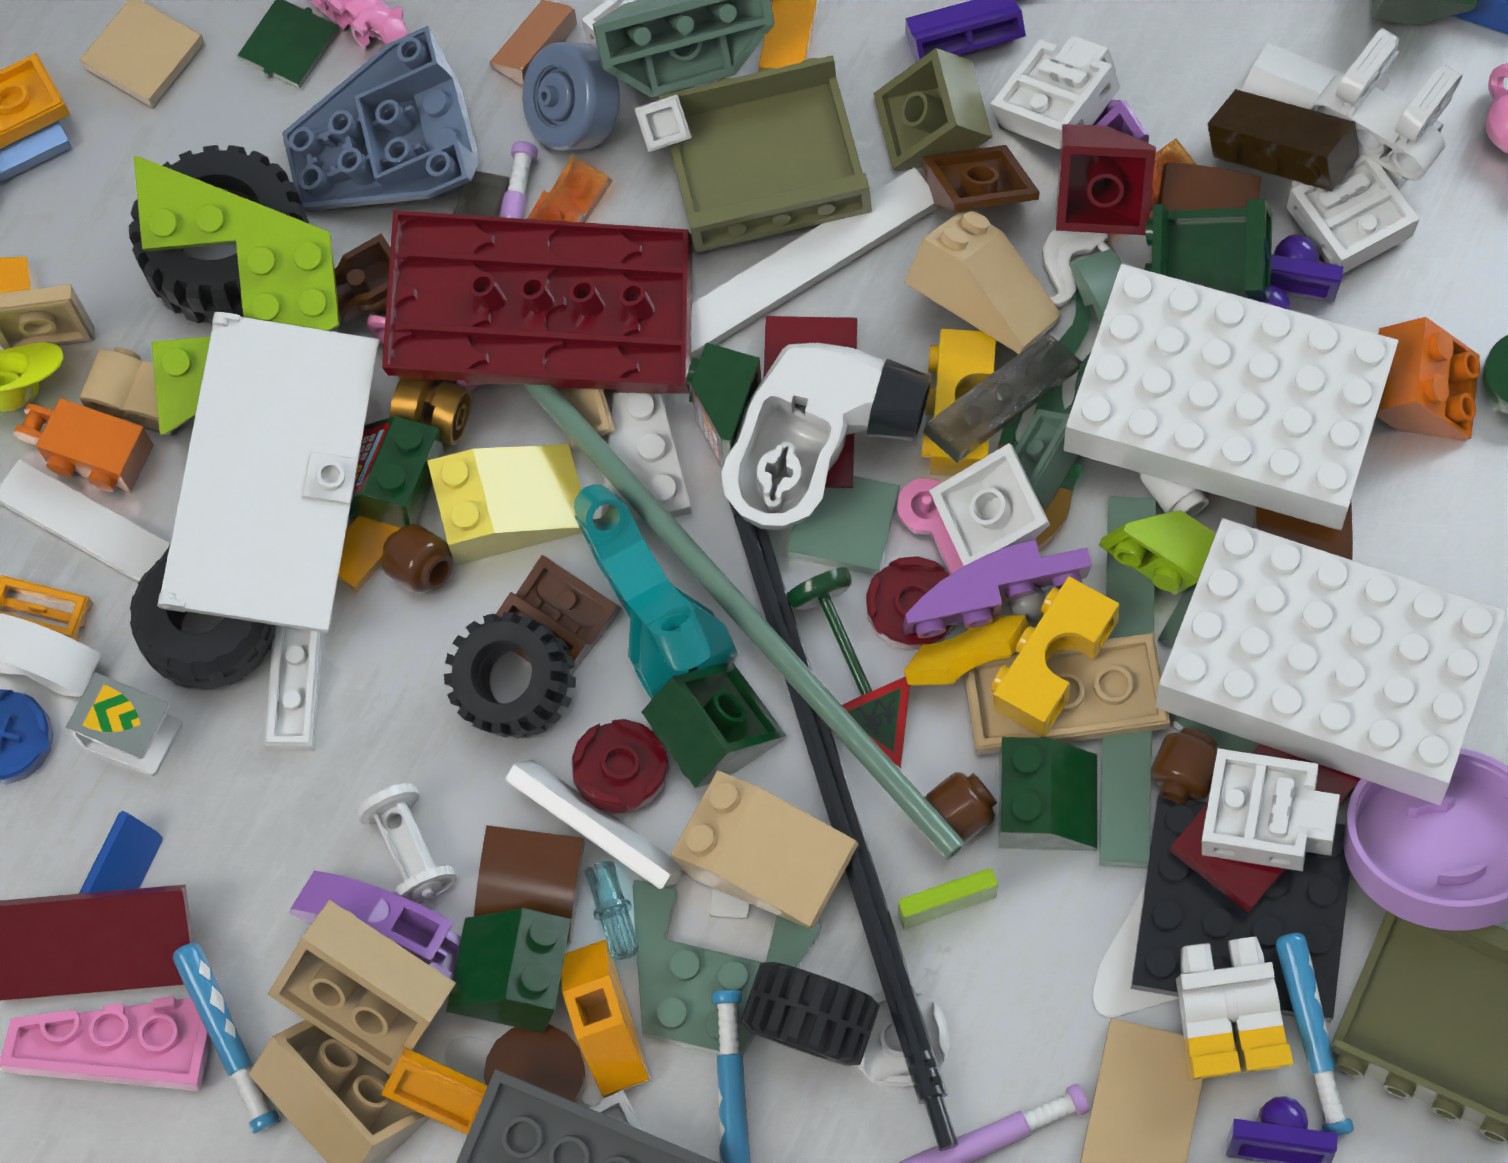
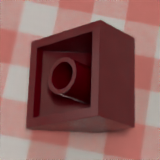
[1055,124,1156,235]

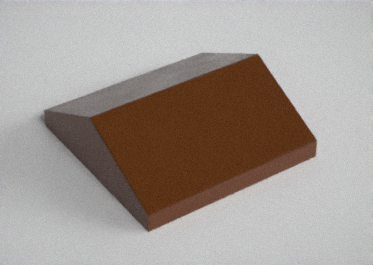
[922,145,1040,212]

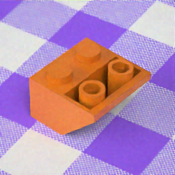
[1376,317,1480,440]

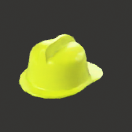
[0,342,64,413]

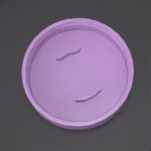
[1343,748,1508,931]

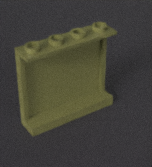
[659,55,872,253]
[1330,911,1508,1144]

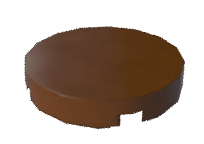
[484,1024,585,1102]

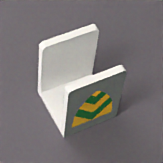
[66,672,182,776]

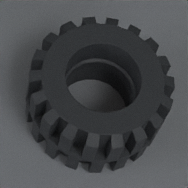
[444,612,576,739]
[740,962,880,1066]

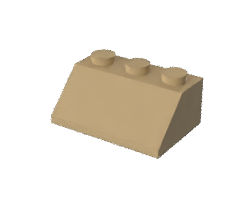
[268,900,456,1074]
[248,1019,430,1163]

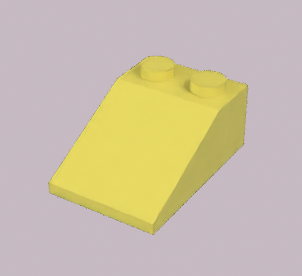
[427,444,582,565]

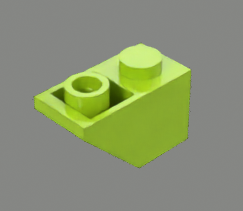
[1098,510,1216,595]

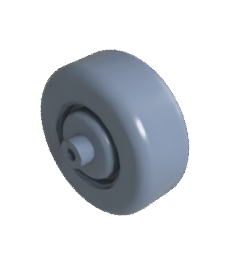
[522,42,620,151]

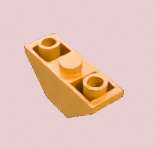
[561,939,651,1098]

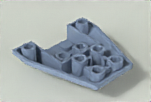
[282,26,480,211]

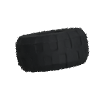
[130,555,275,690]

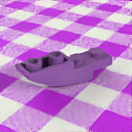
[903,539,1092,638]
[289,870,461,980]

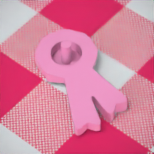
[897,478,963,575]

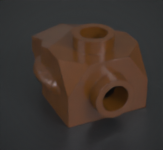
[335,233,391,323]

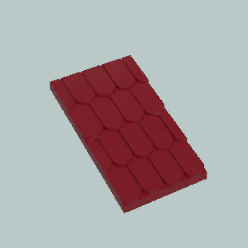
[382,210,693,394]

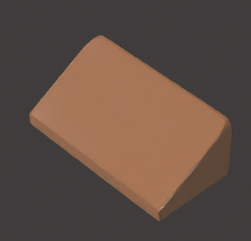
[489,0,577,86]

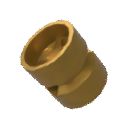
[389,378,472,446]

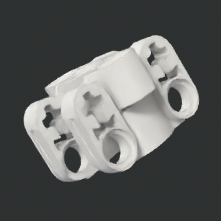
[1309,28,1463,190]

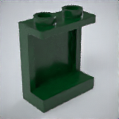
[1144,199,1273,302]

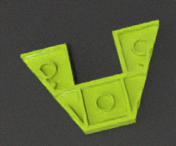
[133,156,340,436]

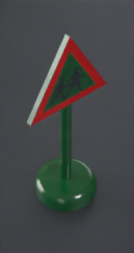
[786,567,910,768]

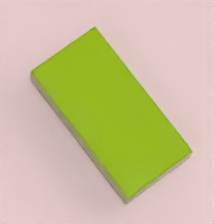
[898,868,998,930]

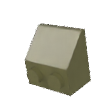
[873,48,993,171]

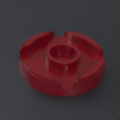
[866,556,956,651]
[571,719,669,814]

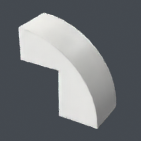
[0,613,101,697]

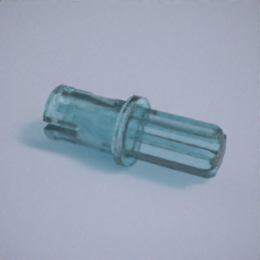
[584,861,639,960]

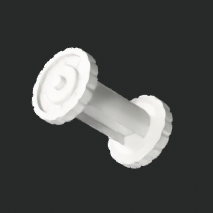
[356,783,457,904]

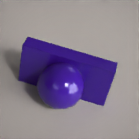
[1271,235,1344,302]
[1226,1096,1338,1163]

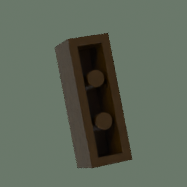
[1207,89,1359,192]

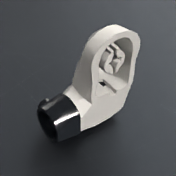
[721,343,932,530]

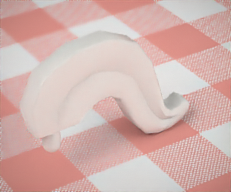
[1042,229,1111,308]

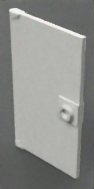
[157,312,379,633]

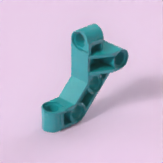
[574,484,738,699]

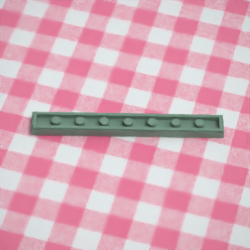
[1099,496,1156,868]

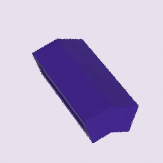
[905,0,1026,61]

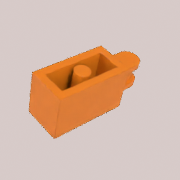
[13,398,154,493]

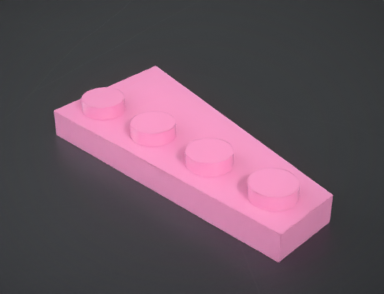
[0,996,211,1091]

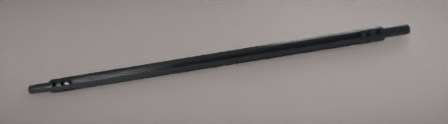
[729,502,959,1151]

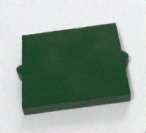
[237,0,339,89]

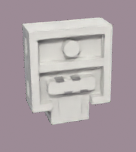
[990,35,1120,150]
[1286,153,1419,273]
[1202,748,1340,871]

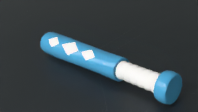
[1276,933,1354,1136]
[173,943,280,1134]
[711,990,751,1163]

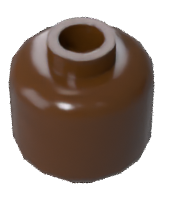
[382,524,453,594]
[1150,728,1218,805]
[925,772,998,843]

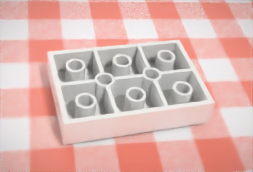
[1064,264,1399,531]
[1155,518,1507,805]

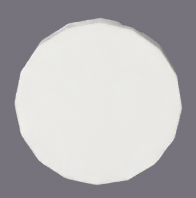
[857,990,949,1090]

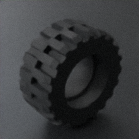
[129,145,309,325]

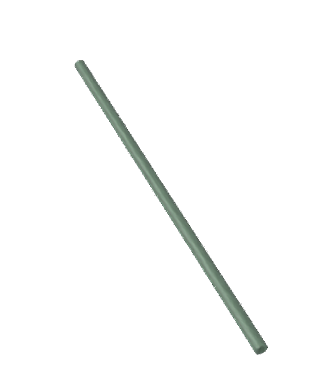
[524,385,966,860]

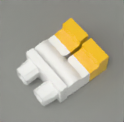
[1176,937,1293,1081]

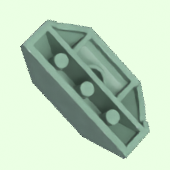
[592,0,775,98]

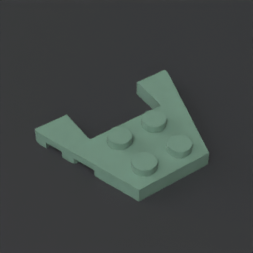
[632,880,821,1055]

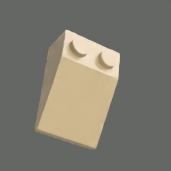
[904,210,1062,354]
[671,770,859,930]

